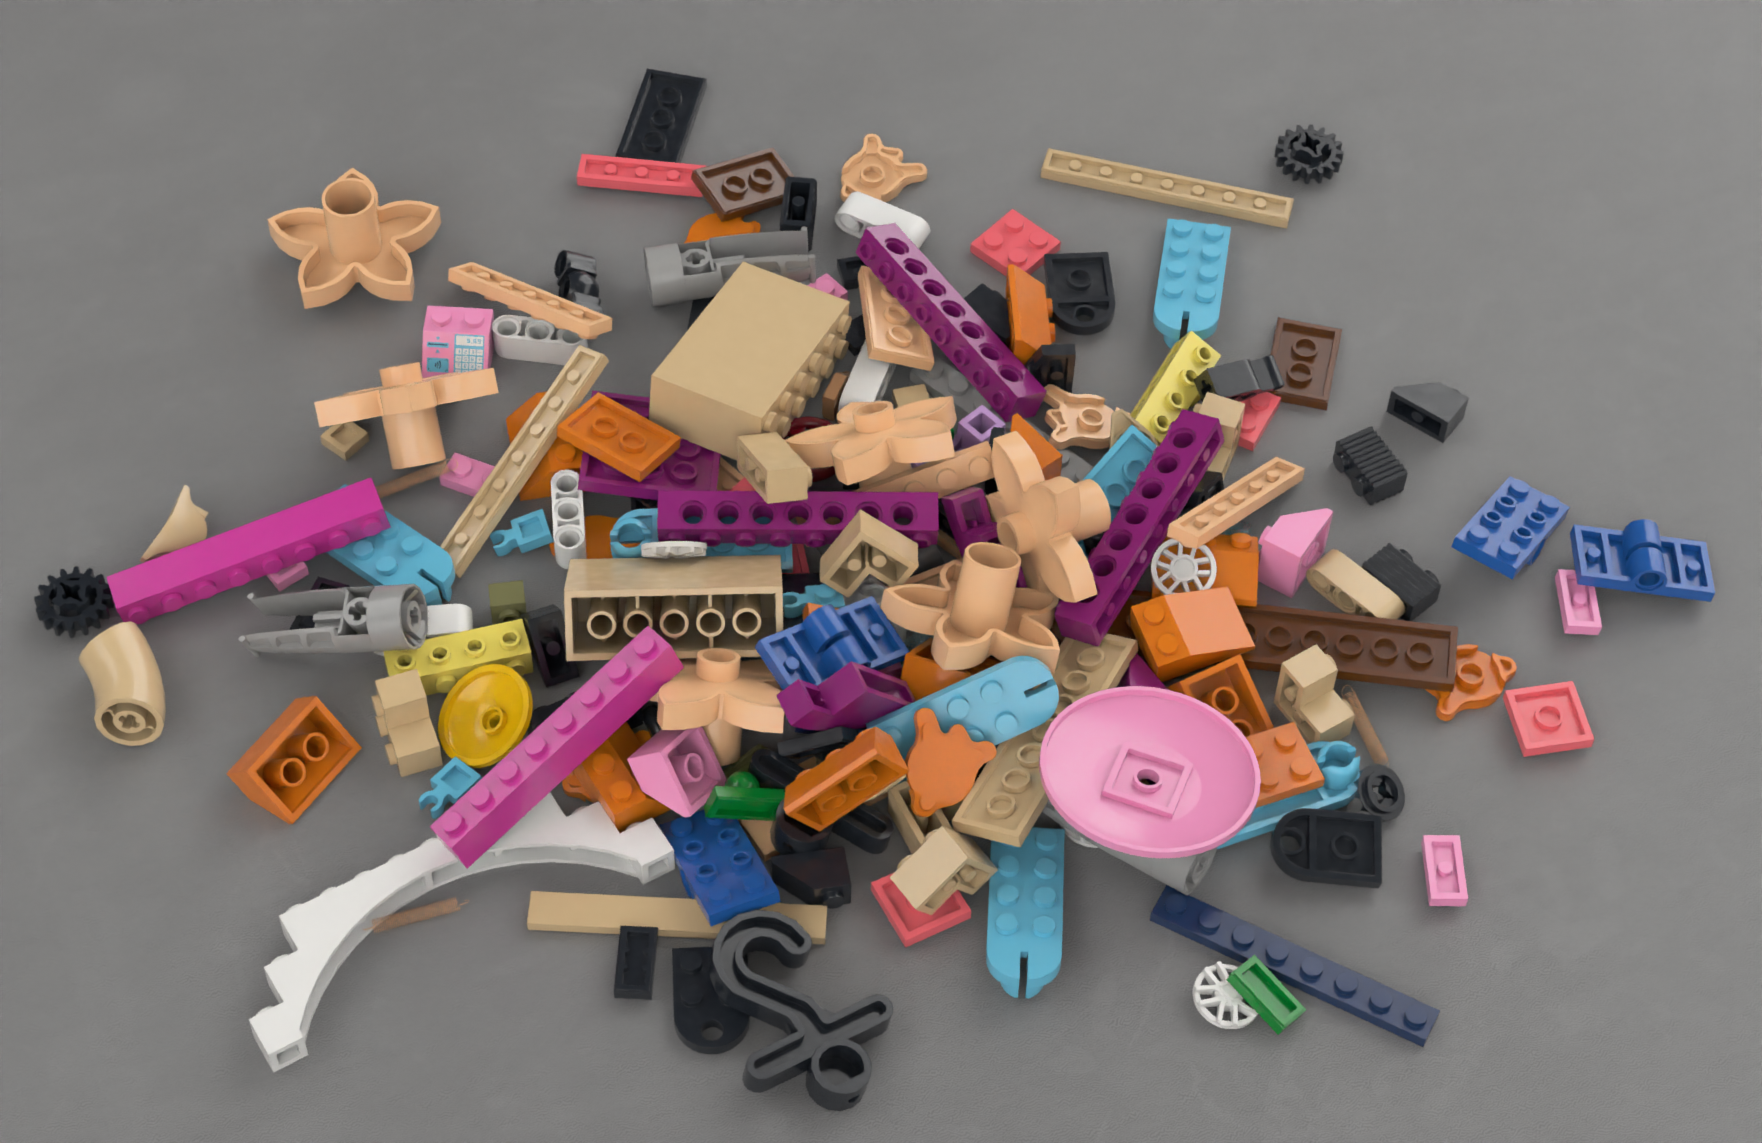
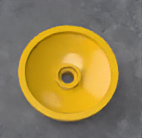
[438,664,533,768]

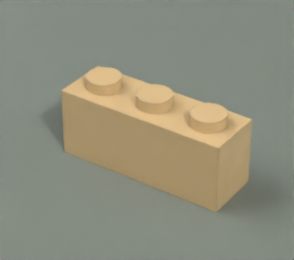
[737,432,812,504]

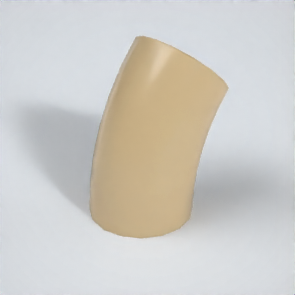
[79,621,166,746]

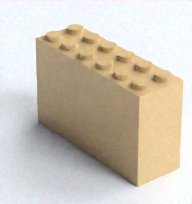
[649,262,852,460]
[564,555,783,661]

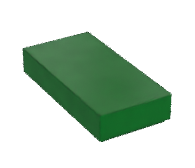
[1226,955,1306,1035]

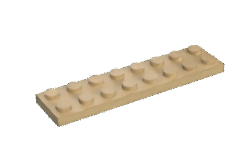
[951,633,1138,847]

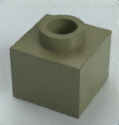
[488,580,527,625]

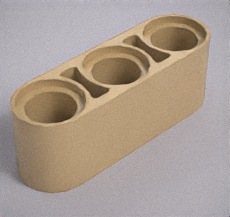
[1306,549,1405,620]

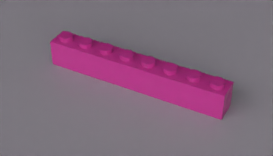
[106,477,391,624]
[430,626,684,869]

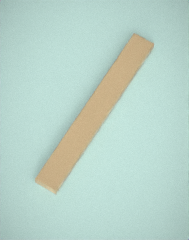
[1040,148,1294,229]
[440,345,609,578]
[527,891,827,945]

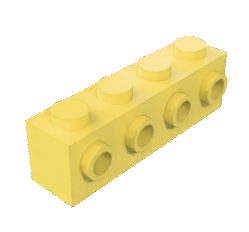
[1130,331,1221,446]
[383,619,534,696]

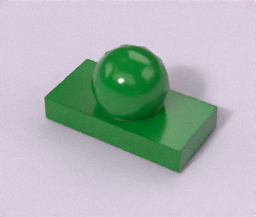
[704,771,785,821]

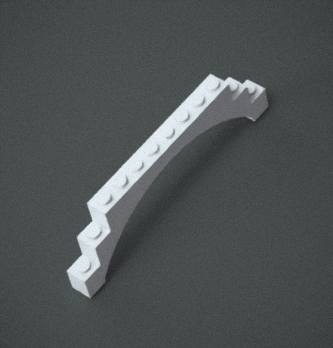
[249,792,675,1073]

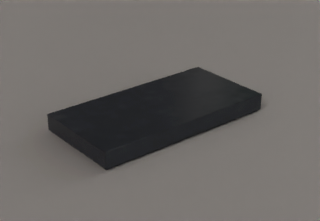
[615,68,707,163]

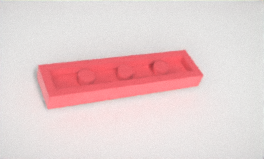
[577,154,706,197]

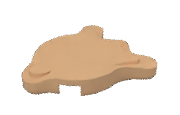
[840,133,927,202]
[1043,384,1130,450]

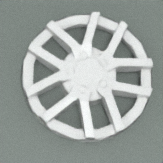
[1151,539,1217,595]
[641,541,707,559]
[1192,961,1258,1029]

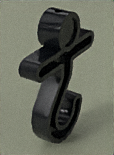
[748,748,894,855]
[709,910,893,1111]

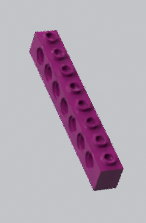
[855,223,1047,422]
[1054,409,1225,647]
[657,490,939,548]

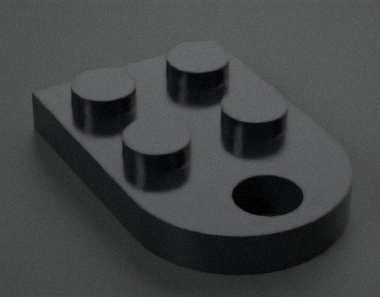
[1044,252,1116,335]
[1270,808,1382,888]
[672,947,750,1054]

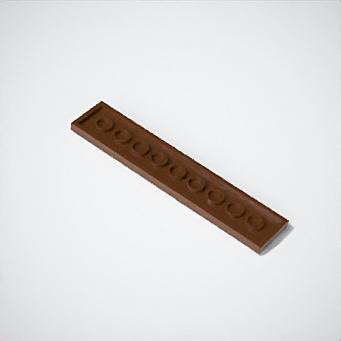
[1107,590,1458,692]

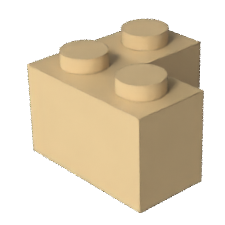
[1193,392,1245,480]
[820,509,919,598]
[1273,644,1355,744]
[371,669,443,777]
[888,781,966,854]
[890,826,998,915]

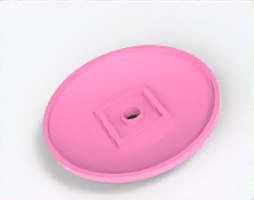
[1039,686,1261,859]

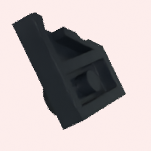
[1024,344,1076,393]

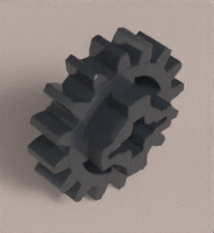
[1274,124,1344,184]
[34,566,114,638]

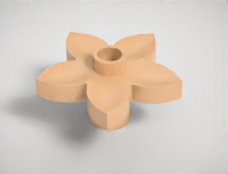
[267,168,441,309]
[314,362,499,470]
[784,396,957,488]
[985,431,1111,603]
[880,542,1060,673]
[650,648,785,766]

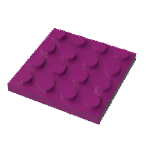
[578,390,720,500]

